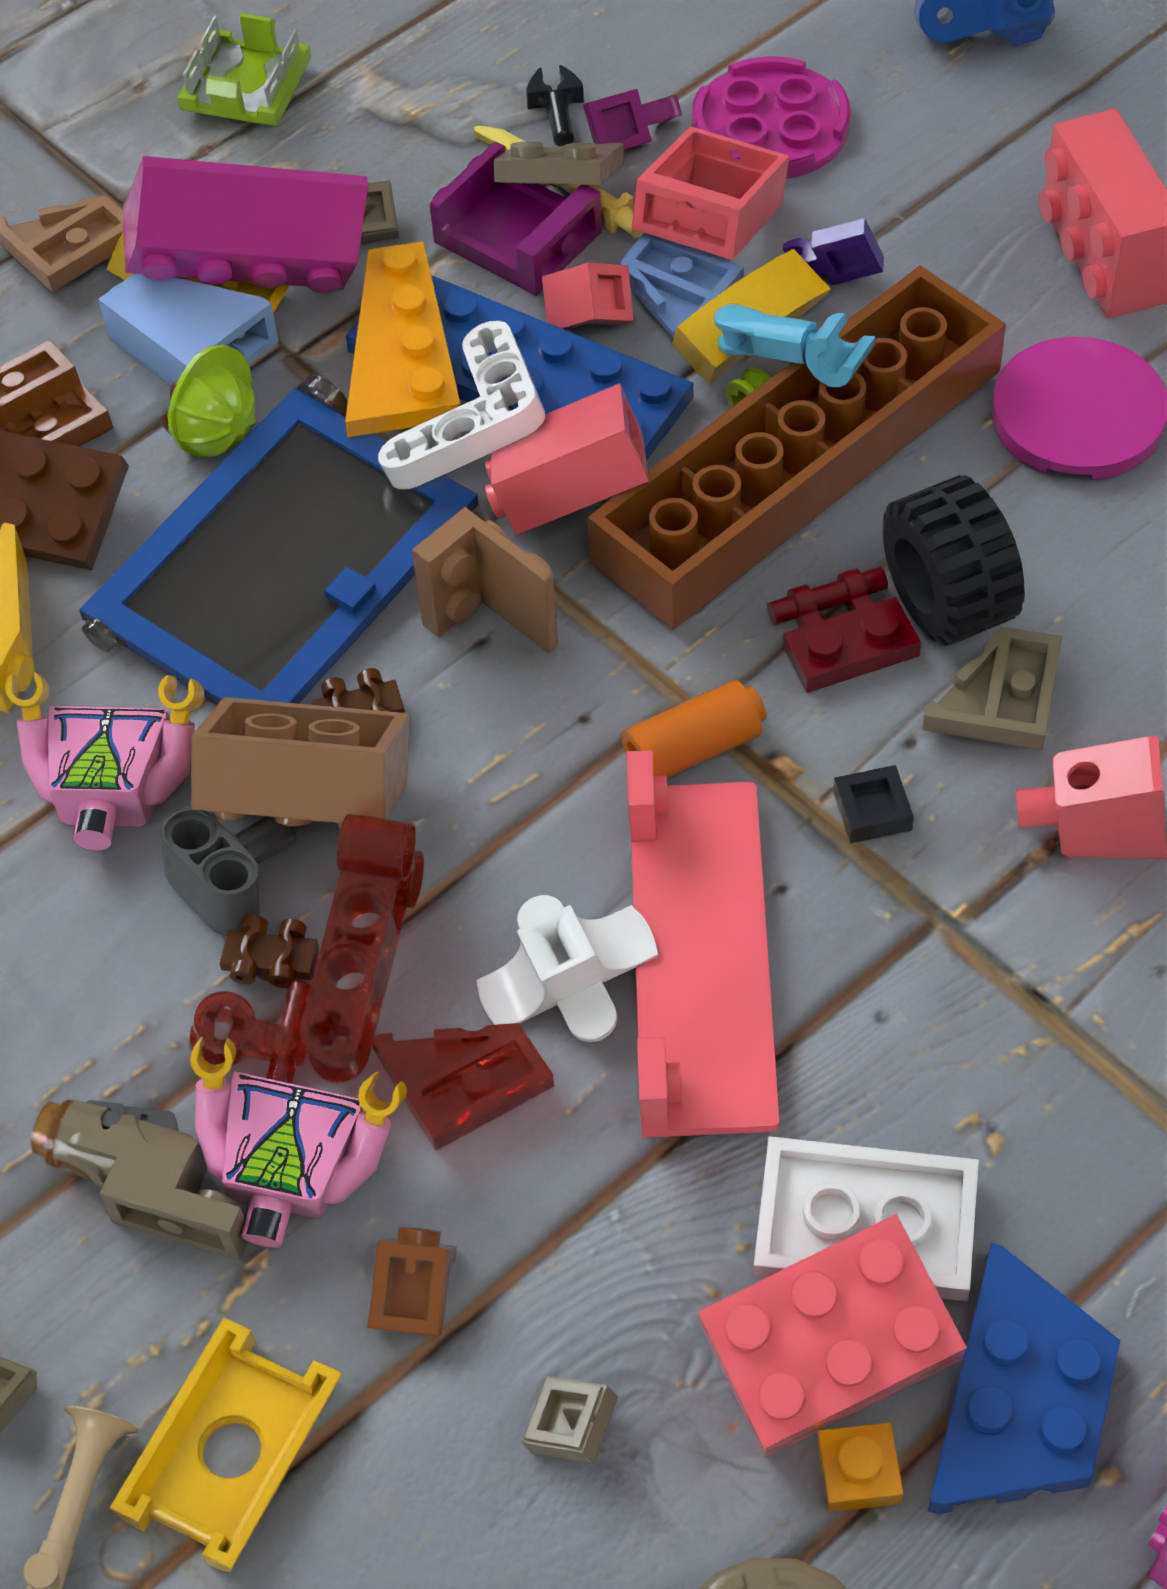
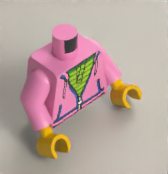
[5,672,205,851]
[190,1037,407,1248]

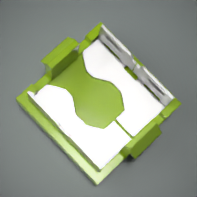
[177,13,312,127]

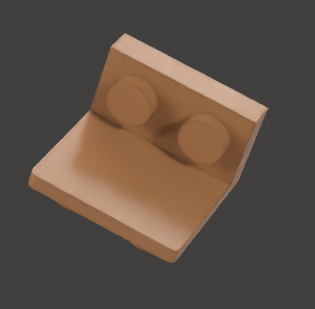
[412,507,558,653]

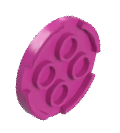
[692,56,851,179]
[992,337,1167,480]

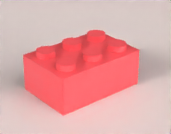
[1039,108,1167,319]
[697,1213,967,1458]

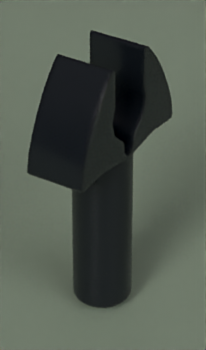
[526,65,584,146]

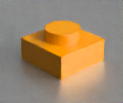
[817,1422,903,1512]

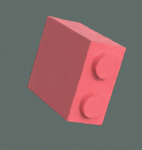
[485,383,649,535]

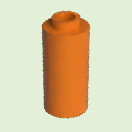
[621,679,767,779]

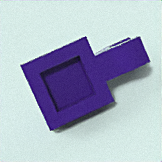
[783,218,884,285]

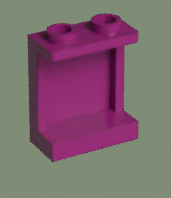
[430,141,602,296]

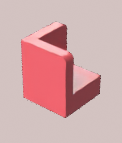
[542,262,634,330]

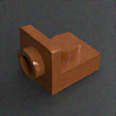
[367,1227,457,1336]

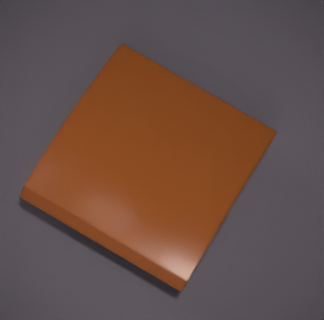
[0,340,114,447]

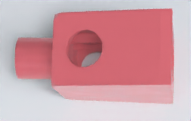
[1016,735,1167,858]

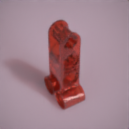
[299,813,424,1083]

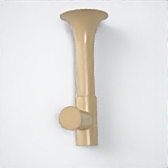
[23,1406,139,1589]

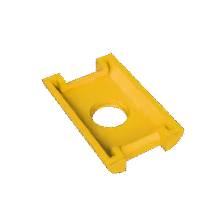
[109,1317,342,1572]

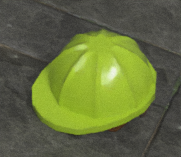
[159,344,257,458]

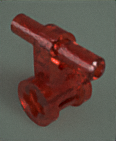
[189,981,314,1084]

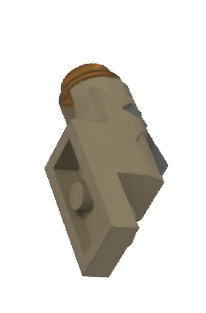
[31,1099,248,1261]

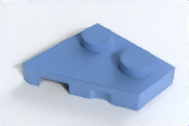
[620,233,744,337]

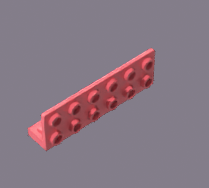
[627,750,779,1138]

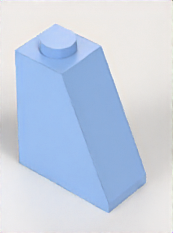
[98,274,279,385]

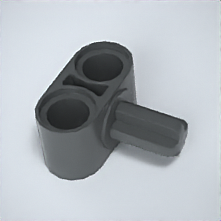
[161,808,296,933]

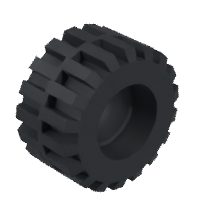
[883,475,1025,646]

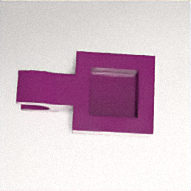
[583,89,682,150]

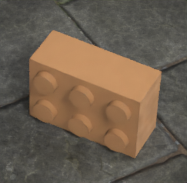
[191,697,409,832]

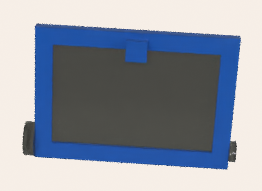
[79,374,478,705]

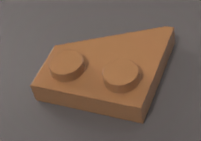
[0,195,123,293]

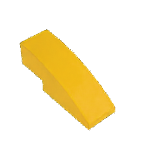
[672,249,831,385]

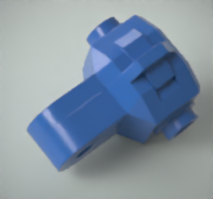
[914,0,1055,46]

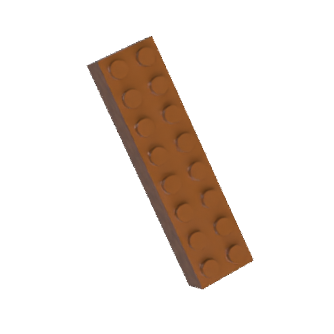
[587,265,1006,630]

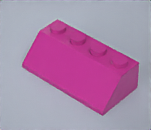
[122,156,368,292]

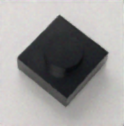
[833,765,914,844]

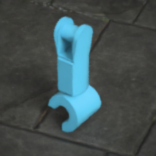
[714,304,875,387]

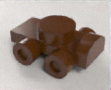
[312,668,405,713]
[219,915,319,989]

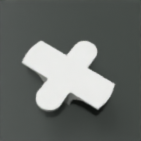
[476,895,659,1042]

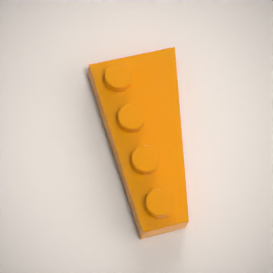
[345,241,460,438]

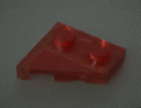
[371,1023,554,1151]

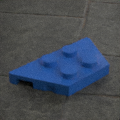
[928,1243,1121,1514]

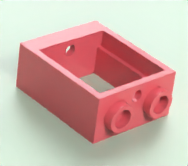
[632,126,789,260]

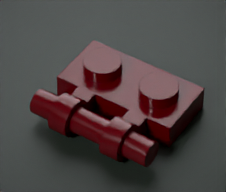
[767,567,921,693]

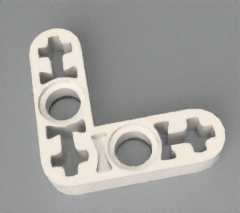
[378,321,545,489]

